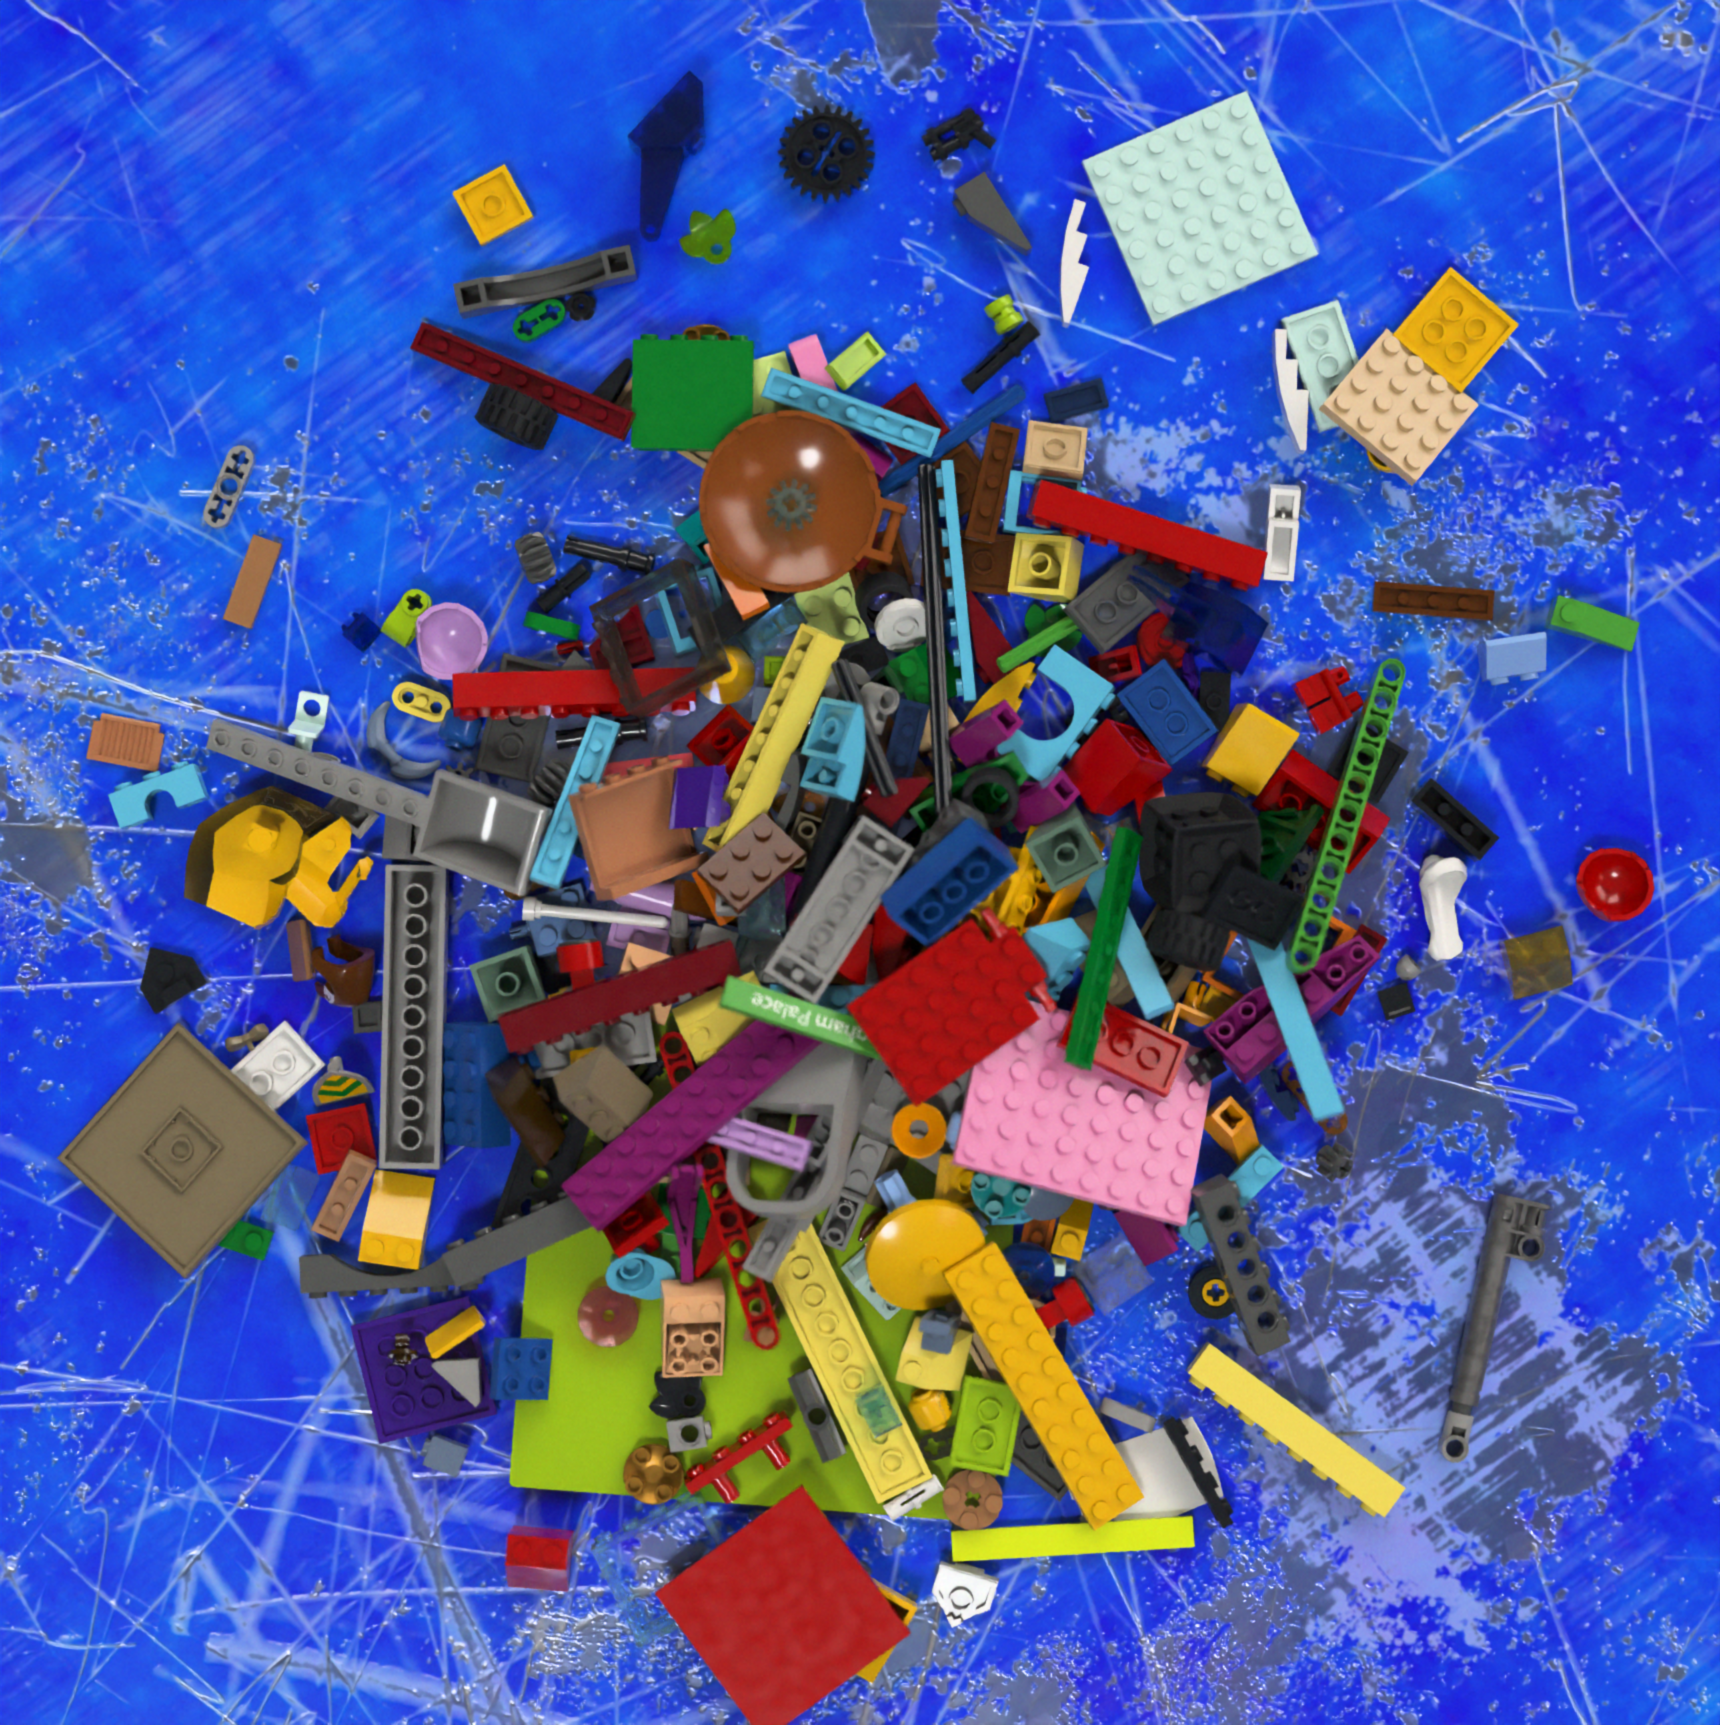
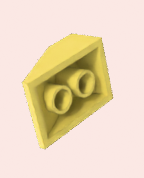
[671,970,762,1068]

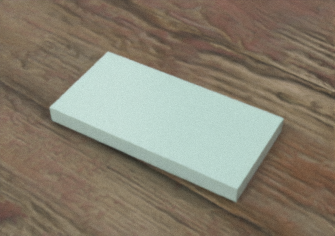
[1280,300,1359,433]

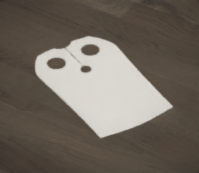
[1069,1417,1224,1522]

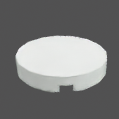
[874,598,926,652]

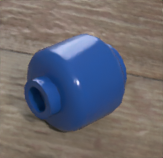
[438,708,482,752]

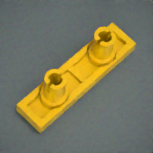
[1002,826,1042,936]

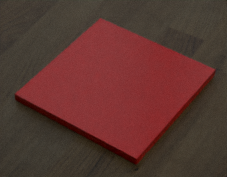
[655,1484,911,1725]

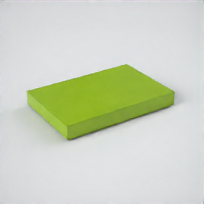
[948,1375,1021,1477]

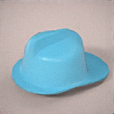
[605,1248,676,1300]

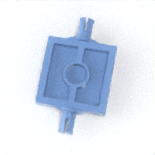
[509,883,610,958]

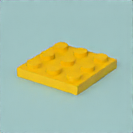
[1392,267,1519,394]

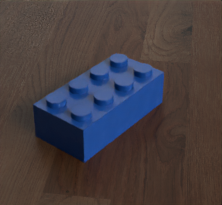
[880,816,1019,947]
[443,1021,511,1148]

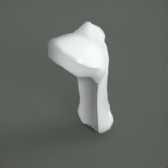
[1419,854,1467,961]

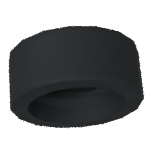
[855,571,914,630]
[961,767,1019,828]

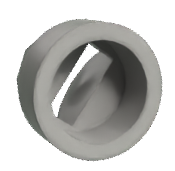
[1395,954,1422,981]

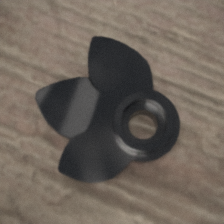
[649,1370,706,1419]

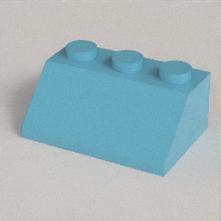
[1022,918,1091,1003]

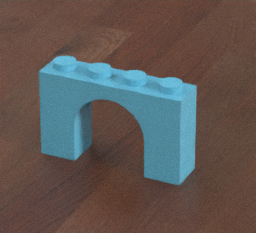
[998,644,1116,782]

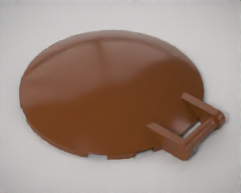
[699,410,908,593]

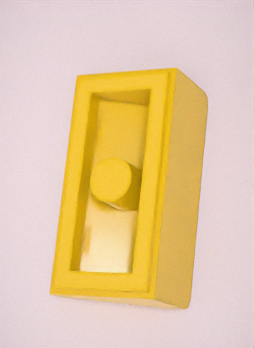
[425,1306,487,1359]

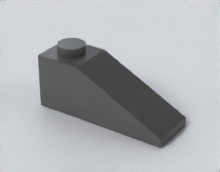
[952,172,1032,256]

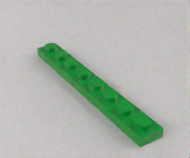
[1064,827,1143,1071]

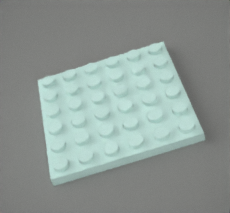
[1082,91,1318,326]

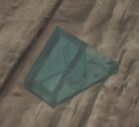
[855,1382,902,1438]

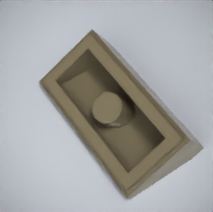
[866,1146,909,1209]

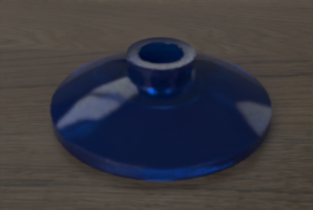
[1001,1242,1055,1299]

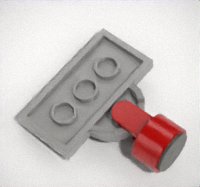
[533,938,657,1079]

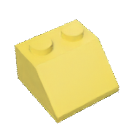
[1008,533,1084,603]

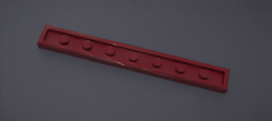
[410,321,636,442]

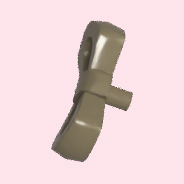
[225,1023,269,1052]

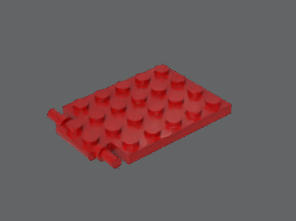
[845,906,1058,1107]

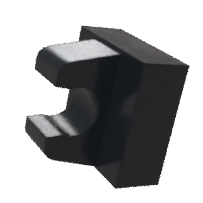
[1184,1044,1228,1087]

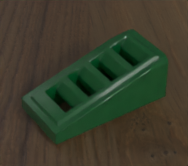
[871,665,904,698]

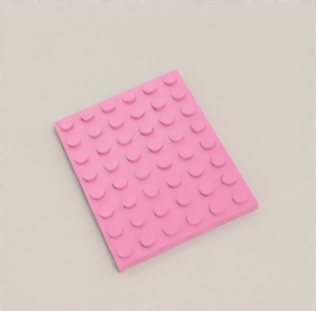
[951,1000,1212,1227]

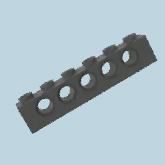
[1190,1174,1291,1357]

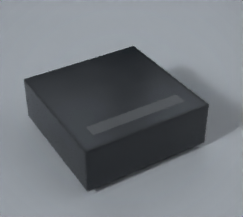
[1376,983,1415,1021]

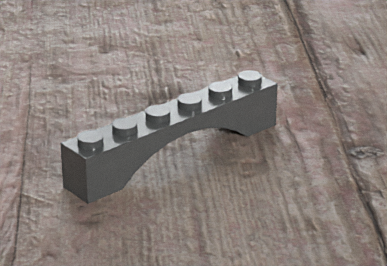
[453,245,638,319]
[299,1254,485,1298]

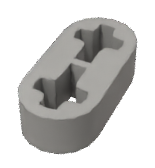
[1099,1397,1157,1433]

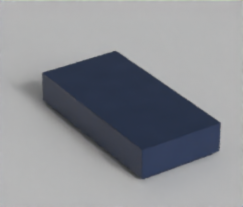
[1043,378,1109,423]

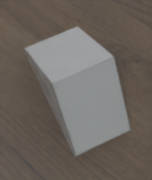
[431,1357,483,1407]

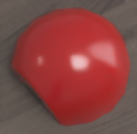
[1576,848,1655,922]

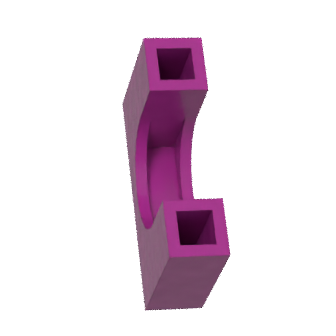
[949,699,1080,833]

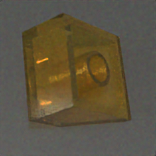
[1498,926,1573,1000]

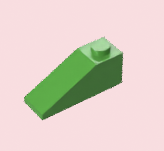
[1544,595,1640,652]

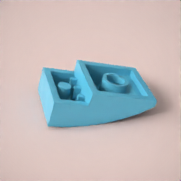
[800,697,865,802]

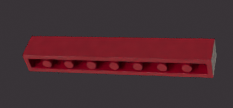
[497,938,742,1055]

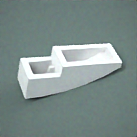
[1263,484,1301,581]

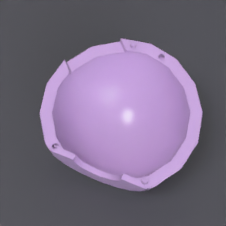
[415,602,488,680]

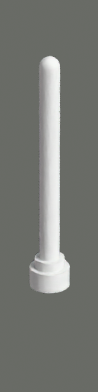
[522,896,668,928]

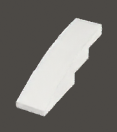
[1059,199,1089,328]
[1272,329,1309,454]

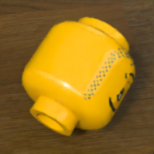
[908,1387,953,1432]

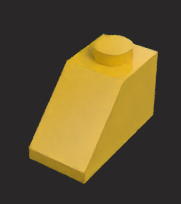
[1049,1198,1094,1261]

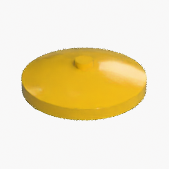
[865,1199,986,1310]

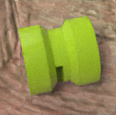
[984,294,1024,335]

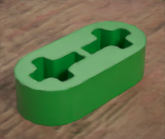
[513,299,566,343]
[522,611,581,641]

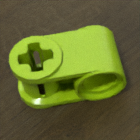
[380,589,432,648]

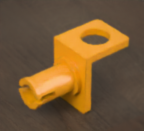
[1160,981,1212,1034]

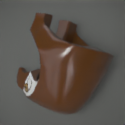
[311,934,375,1007]

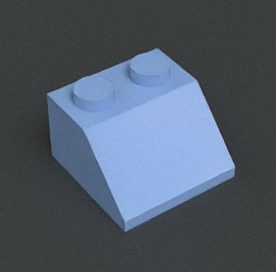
[1476,632,1547,686]

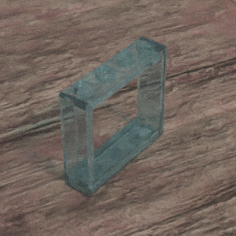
[591,1491,725,1647]

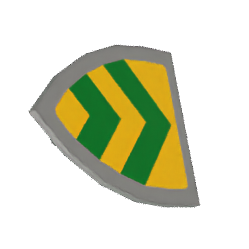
[312,1056,375,1107]

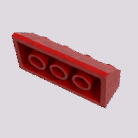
[1252,749,1391,874]

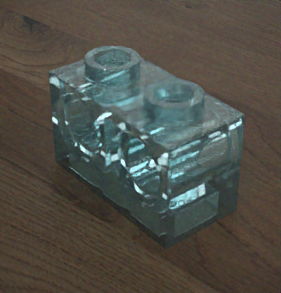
[738,876,786,941]

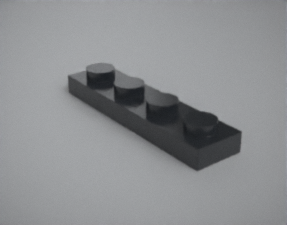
[1159,1414,1234,1529]

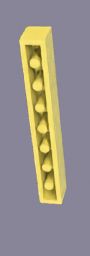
[702,623,844,852]
[1186,1342,1406,1518]

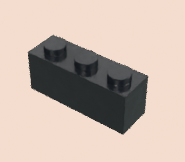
[1407,778,1499,862]

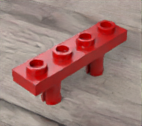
[683,1410,793,1504]

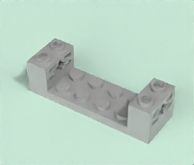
[760,816,914,1004]

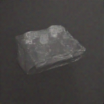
[1071,1232,1154,1316]

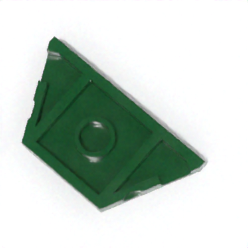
[1257,804,1325,883]

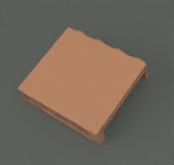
[568,756,709,900]

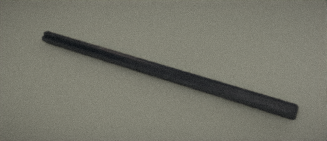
[917,464,952,816]

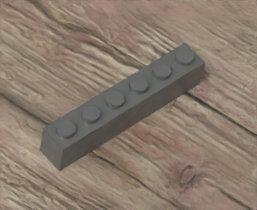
[441,1192,624,1288]

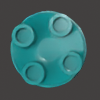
[971,1171,1032,1218]

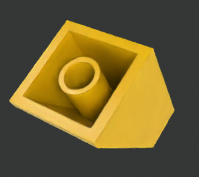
[1201,703,1300,798]

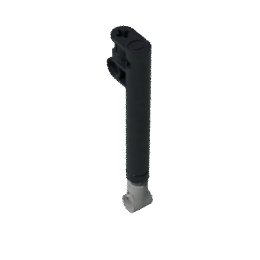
[782,682,900,938]

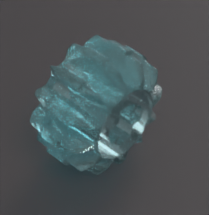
[766,479,817,532]

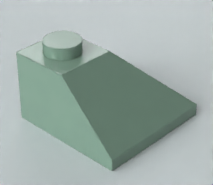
[1025,803,1107,893]
[469,944,546,1023]

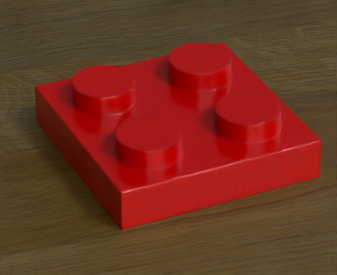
[306,1103,379,1175]

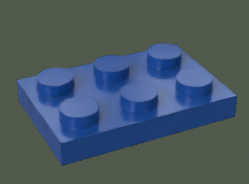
[1116,658,1219,767]

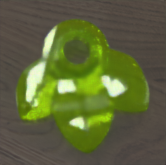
[679,209,736,264]

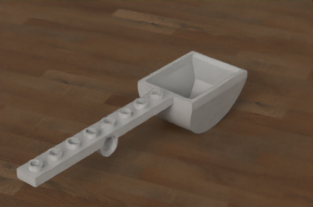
[206,718,553,896]

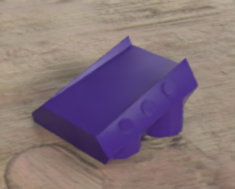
[668,765,731,829]

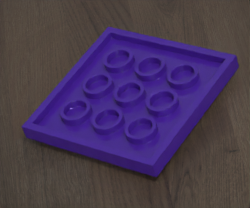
[350,1296,498,1444]

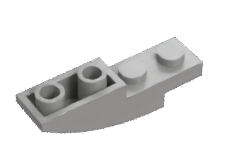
[818,1130,890,1252]

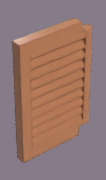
[86,713,165,772]

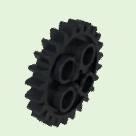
[778,105,875,204]

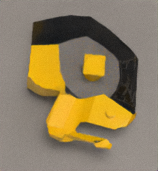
[184,786,373,930]

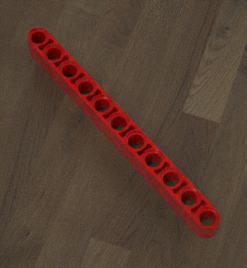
[659,1032,781,1351]

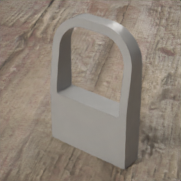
[726,1042,868,1219]

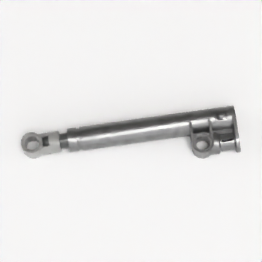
[1438,1193,1554,1463]

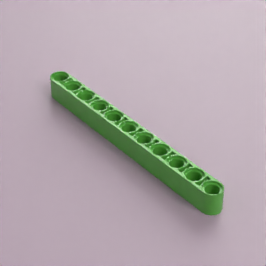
[1285,658,1406,974]

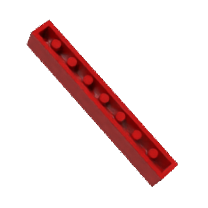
[1026,480,1268,592]
[452,667,696,721]

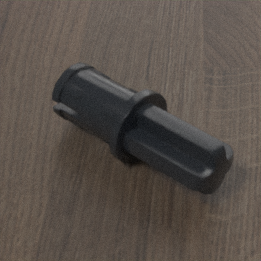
[535,564,591,614]

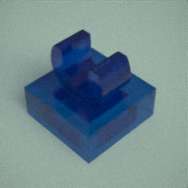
[341,612,382,653]

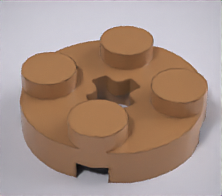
[943,1469,1003,1530]

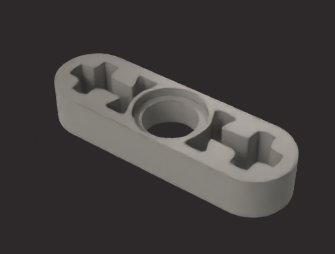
[203,445,256,529]

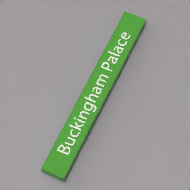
[718,976,882,1061]

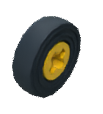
[1188,1265,1235,1320]

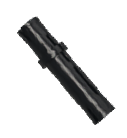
[961,321,1040,394]

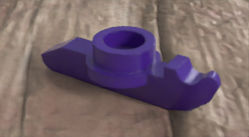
[1179,651,1199,702]

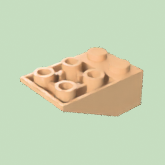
[660,1278,725,1378]

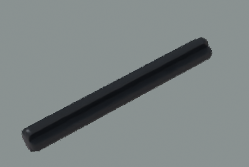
[831,659,898,798]

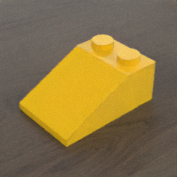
[358,1169,435,1270]

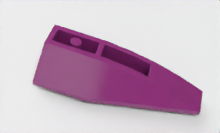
[1203,935,1380,1085]

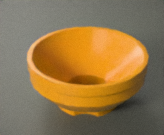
[891,1103,947,1158]

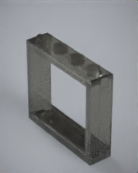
[589,557,732,718]

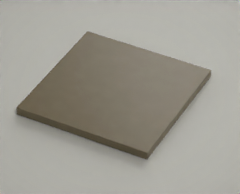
[57,1023,309,1279]

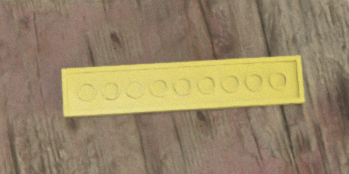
[748,1218,933,1504]

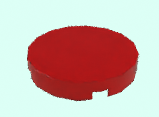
[1136,611,1196,670]

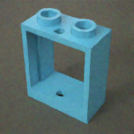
[1002,470,1087,536]
[652,565,733,657]

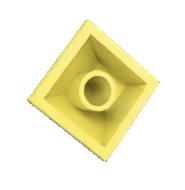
[895,1316,975,1391]

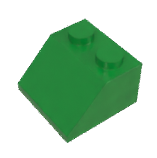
[888,643,961,705]

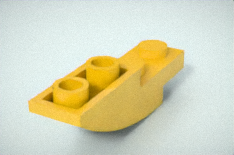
[957,662,1037,765]

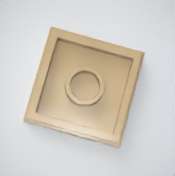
[1022,420,1088,480]

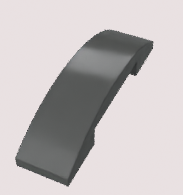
[775,750,807,834]

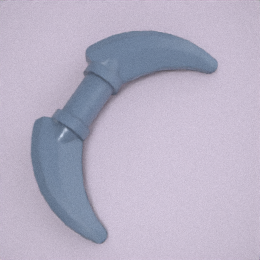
[366,701,441,779]

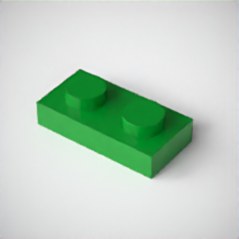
[218,1220,275,1261]

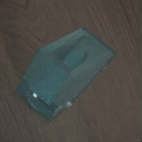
[737,598,808,663]

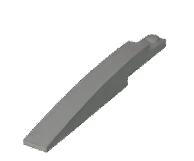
[742,1057,887,1283]

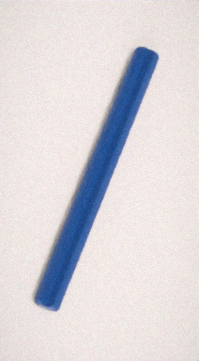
[878,384,1026,498]

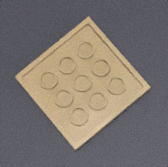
[1319,328,1479,486]

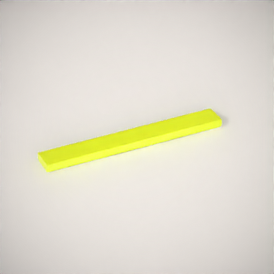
[951,1515,1195,1562]

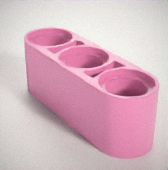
[788,334,838,392]

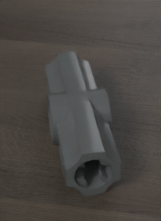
[787,1368,847,1463]

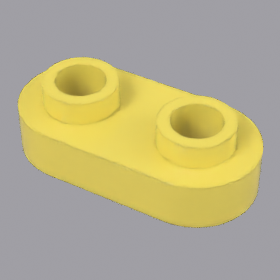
[392,682,452,723]

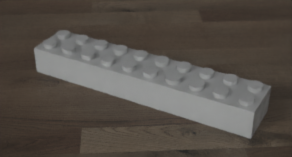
[379,865,450,1169]

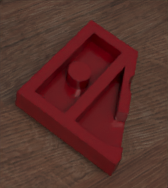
[588,603,655,670]

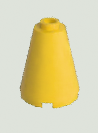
[695,644,755,704]

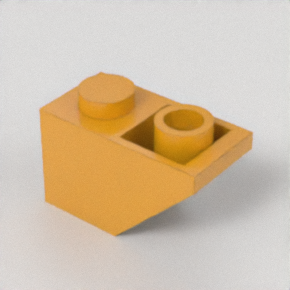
[1203,1095,1259,1165]

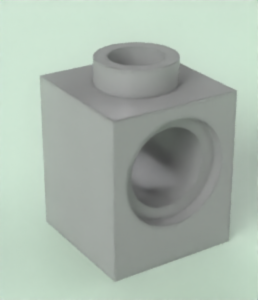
[666,1414,713,1453]

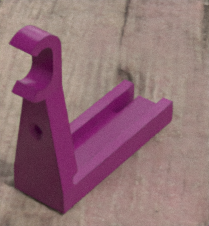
[665,1165,703,1283]

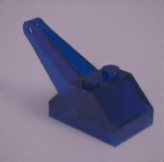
[627,70,706,242]
[1127,565,1269,678]

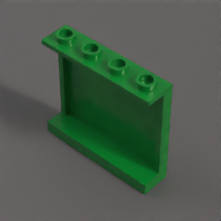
[631,334,755,452]

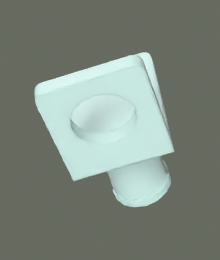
[288,691,329,752]

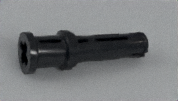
[563,535,656,579]
[555,715,648,750]

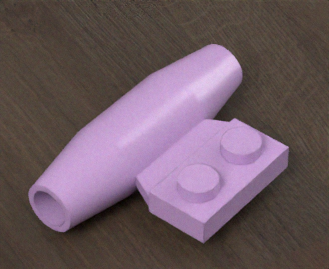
[590,880,707,954]

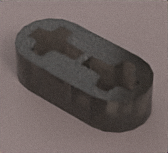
[919,1423,956,1461]

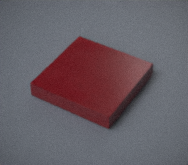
[881,382,950,466]

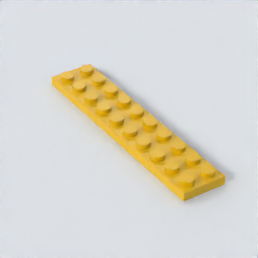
[942,1241,1144,1530]

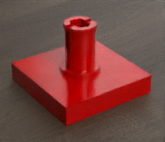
[602,1190,670,1259]

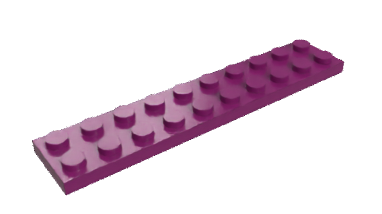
[561,990,823,1232]

